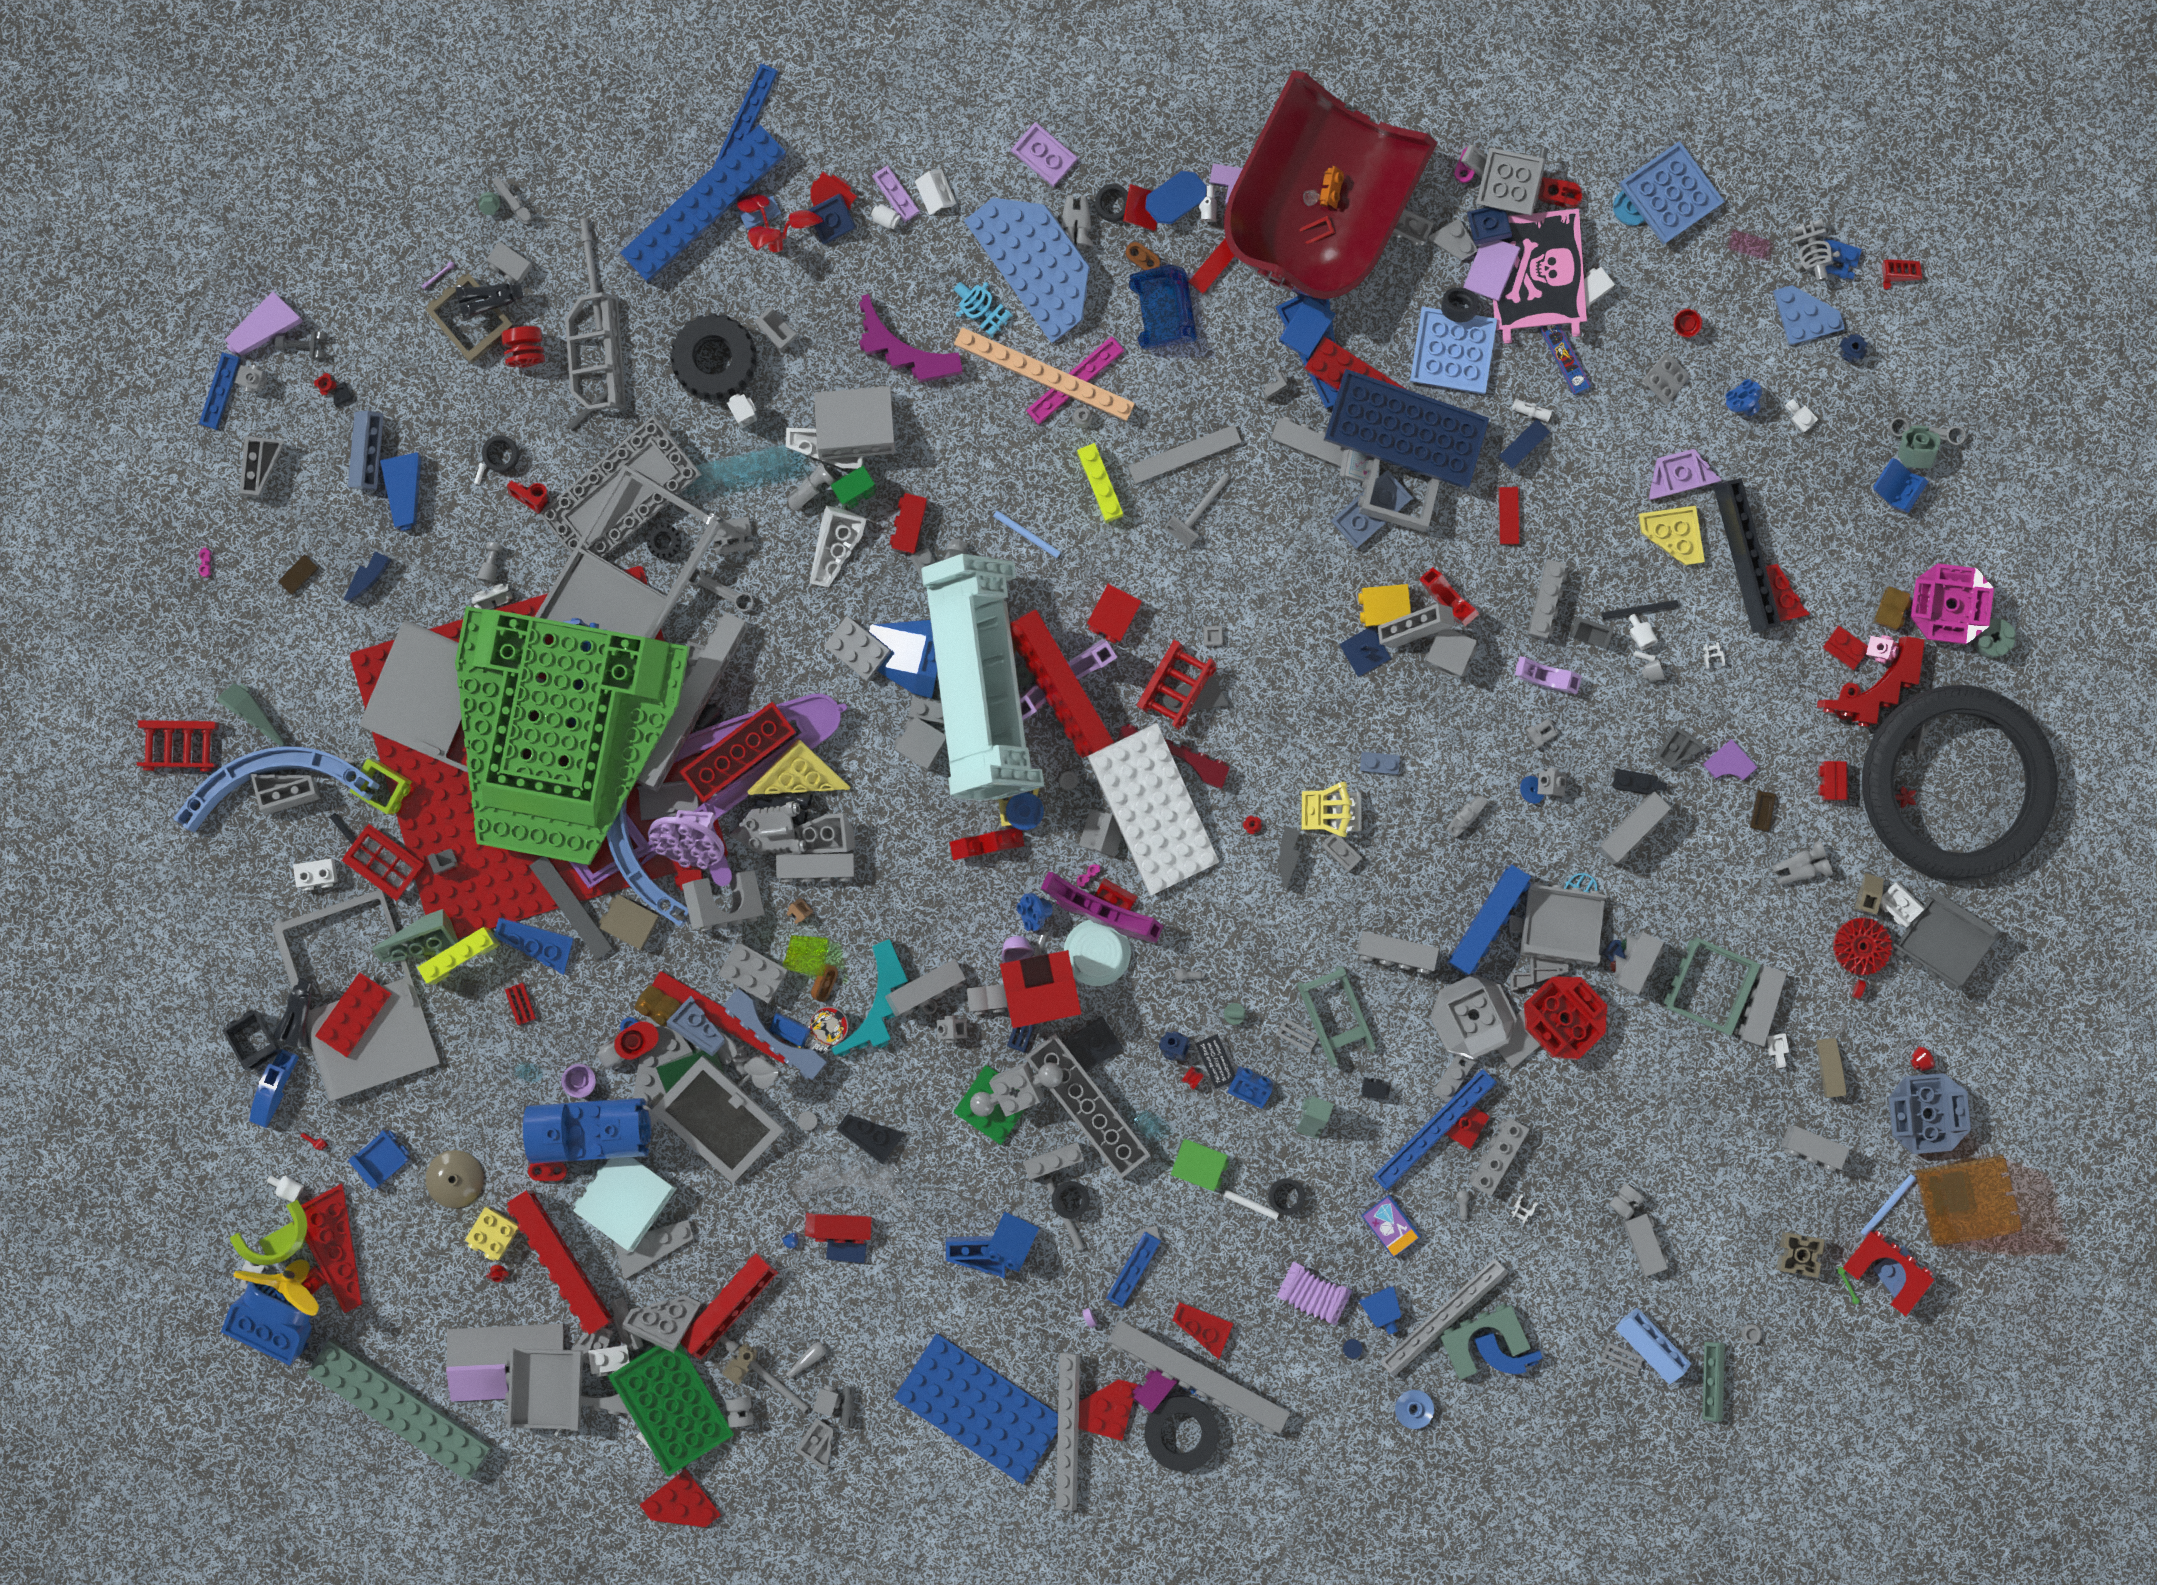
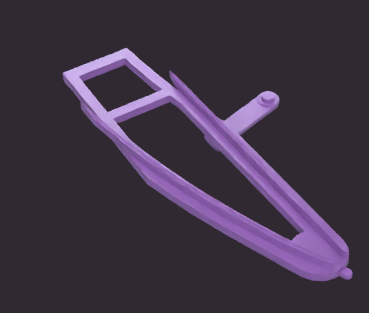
[569,693,847,889]

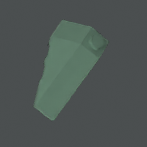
[216,683,287,747]
[373,909,458,963]

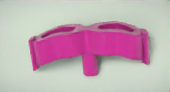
[198,547,211,578]
[1077,864,1101,887]

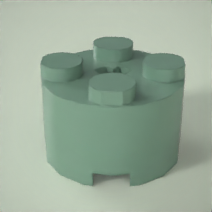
[1898,425,1941,469]
[1972,618,2016,659]

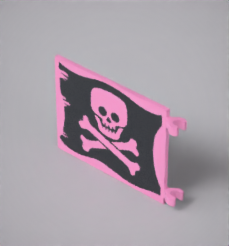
[1493,209,1587,344]

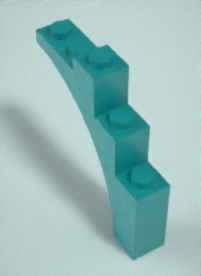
[832,939,909,1057]

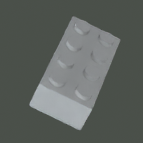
[1596,792,1671,865]
[1356,931,1439,975]

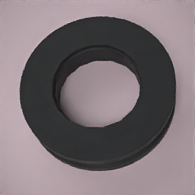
[1144,1395,1219,1471]

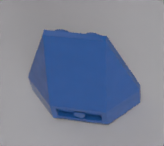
[869,620,937,698]

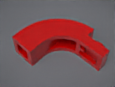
[1419,567,1479,626]

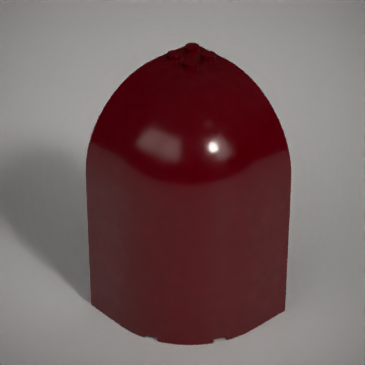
[1224,70,1438,299]

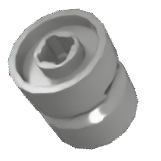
[1608,1183,1645,1220]
[726,1396,754,1427]

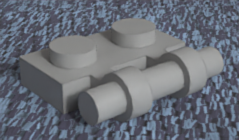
[713,517,754,556]

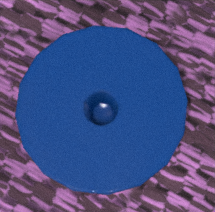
[1520,776,1544,804]

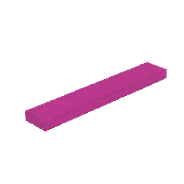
[1026,336,1124,425]

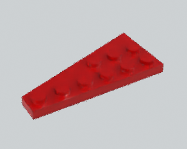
[301,1183,363,1314]

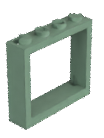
[1663,937,1761,1036]

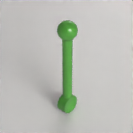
[1837,1267,1860,1305]

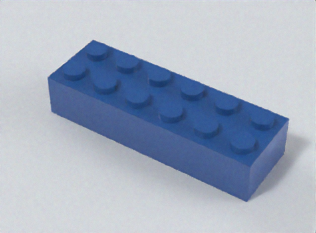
[1447,864,1532,975]

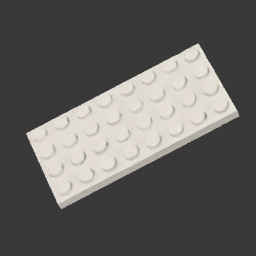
[1087,723,1219,895]

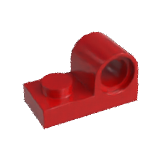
[507,480,548,514]

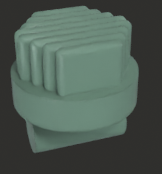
[478,192,500,215]
[1224,1003,1246,1025]

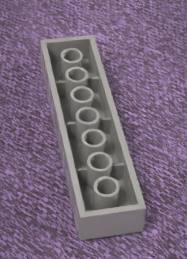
[1024,1032,1151,1179]

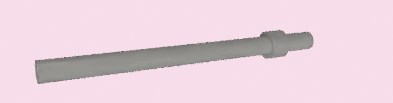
[580,218,603,331]
[719,1335,809,1413]

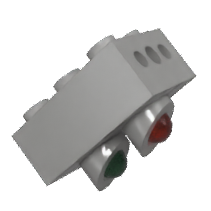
[1610,932,1664,995]

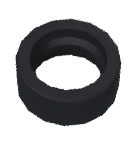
[1095,184,1128,222]
[1441,287,1479,323]
[481,435,520,473]
[1268,1178,1305,1215]
[1051,1181,1090,1219]

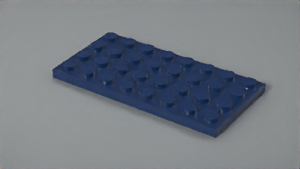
[1323,369,1489,489]

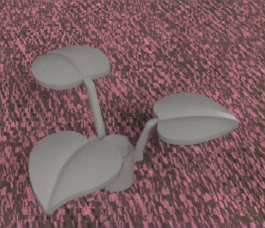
[716,1031,780,1119]

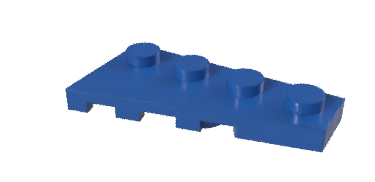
[494,917,574,975]

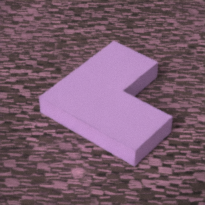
[1210,164,1243,205]

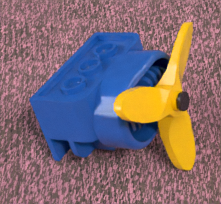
[221,1259,319,1366]

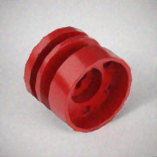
[501,326,545,368]

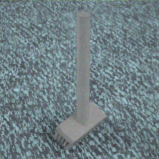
[1164,474,1230,548]

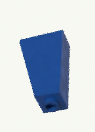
[380,452,421,531]

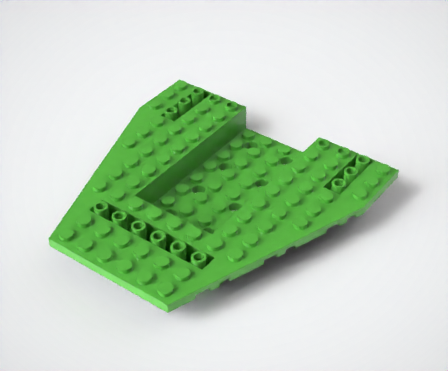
[455,606,690,865]

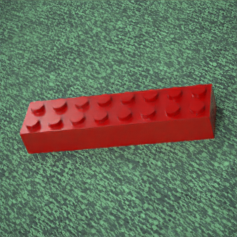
[1010,609,1114,758]
[507,1190,614,1335]

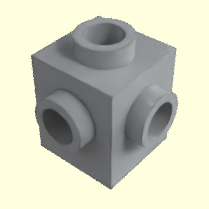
[235,365,267,394]
[1538,768,1566,797]
[937,1015,967,1043]

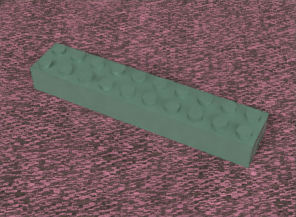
[307,1339,493,1481]

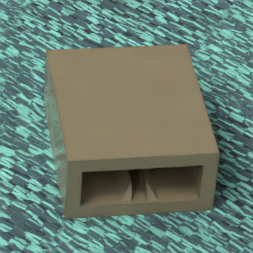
[599,894,660,950]

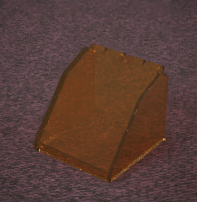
[1914,1153,2022,1246]

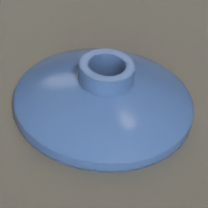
[1395,1390,1434,1429]

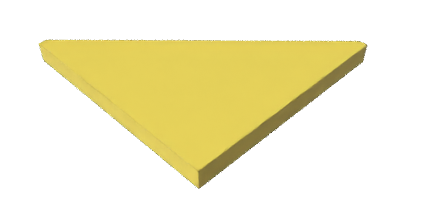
[747,738,851,795]

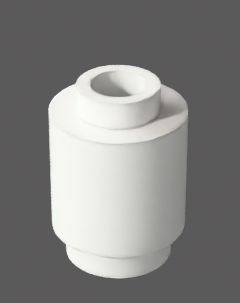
[871,204,901,229]

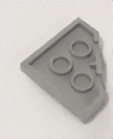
[622,1295,701,1353]

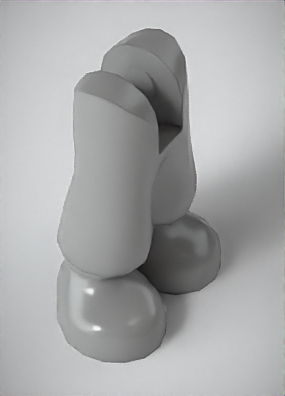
[1772,841,1833,885]

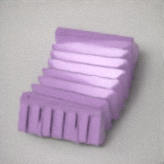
[1277,1261,1352,1326]

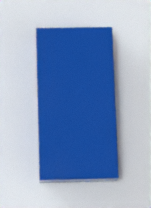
[769,1012,811,1047]

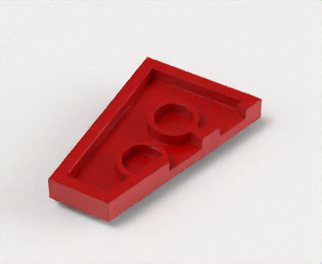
[1172,1302,1233,1359]

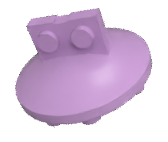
[648,810,724,869]

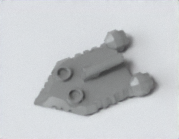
[729,801,807,855]

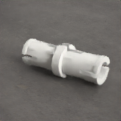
[1512,399,1552,422]

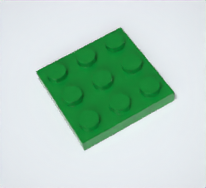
[953,1065,1025,1145]

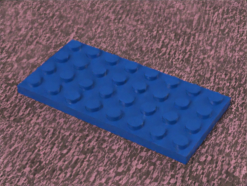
[893,1333,1058,1485]

